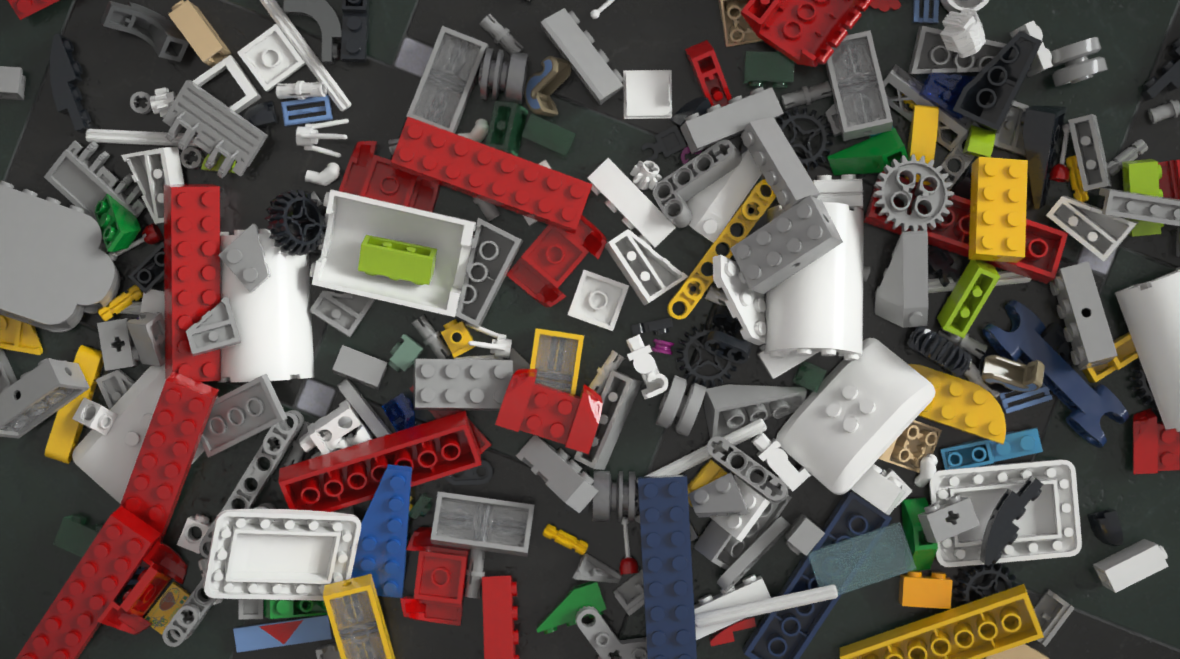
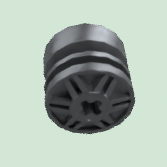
[478,48,529,104]
[593,471,639,523]

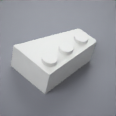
[121,147,184,224]
[1046,196,1139,261]
[605,229,689,306]

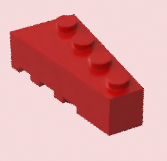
[482,576,519,659]

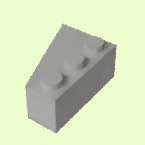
[516,435,599,513]

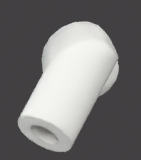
[458,119,490,143]
[305,162,340,186]
[914,454,938,488]

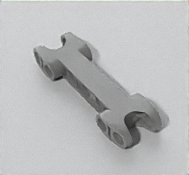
[199,410,304,559]
[162,503,276,647]

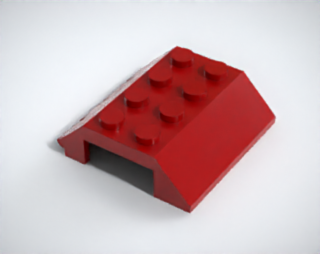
[741,0,873,67]

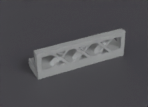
[883,64,973,151]
[1099,188,1180,226]

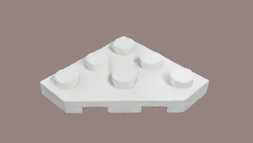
[713,255,767,345]

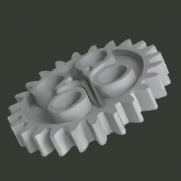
[873,154,954,232]

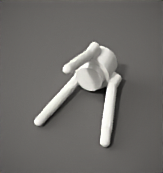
[296,119,349,158]
[454,322,512,360]

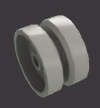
[1050,37,1108,87]
[655,375,707,437]

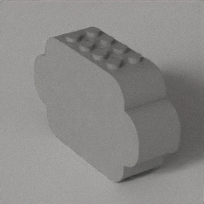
[0,181,121,333]

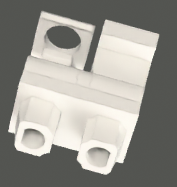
[626,334,668,399]
[299,399,373,458]
[751,433,811,491]

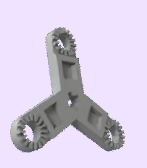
[575,606,648,659]

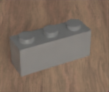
[1068,114,1112,192]

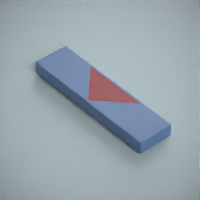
[233,615,333,653]

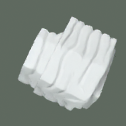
[940,8,986,58]

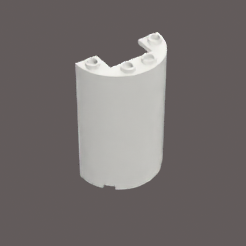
[310,189,476,317]
[764,202,864,361]
[218,229,315,382]
[1115,267,1180,432]

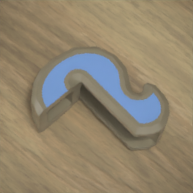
[524,56,571,118]
[981,355,1045,392]

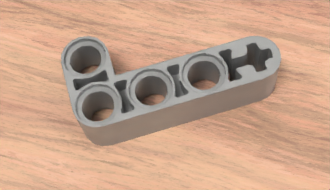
[653,139,742,228]

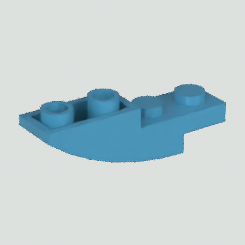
[940,427,1043,470]

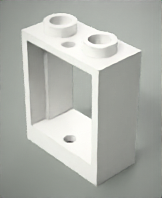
[192,55,262,114]

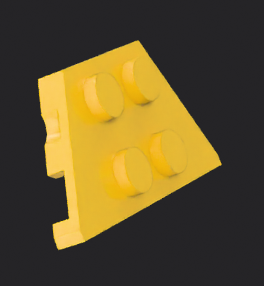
[0,315,43,355]

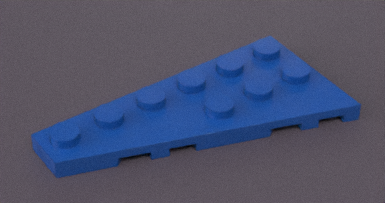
[350,464,412,598]

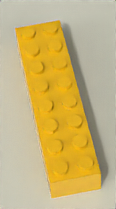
[840,584,1044,659]

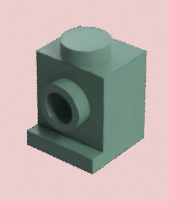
[388,334,425,372]

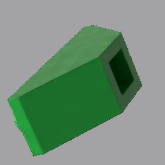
[94,194,141,252]
[901,497,938,571]

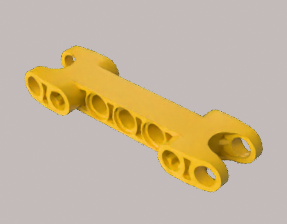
[667,179,776,319]

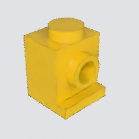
[441,319,476,358]

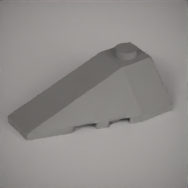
[874,230,928,328]
[704,384,807,439]

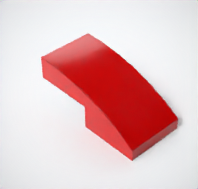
[709,616,756,647]

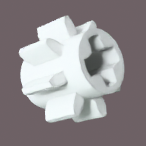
[150,87,177,118]
[630,161,662,190]

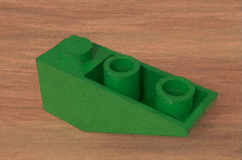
[827,128,909,175]
[536,581,606,634]
[263,599,328,619]

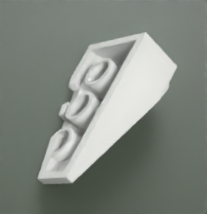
[676,150,762,243]

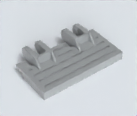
[162,80,268,178]
[44,140,146,223]

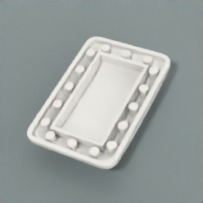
[776,338,935,495]
[72,364,218,504]
[929,459,1082,567]
[203,509,361,601]

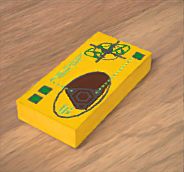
[145,581,191,635]

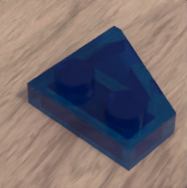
[919,73,976,119]
[382,393,415,432]

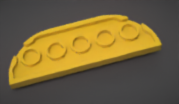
[908,364,1006,445]

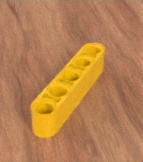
[44,345,104,464]

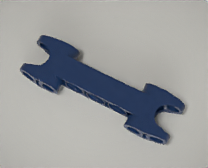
[983,300,1129,448]

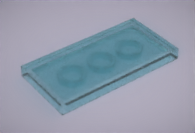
[808,522,916,595]

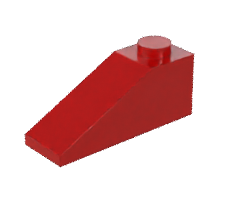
[685,40,732,107]

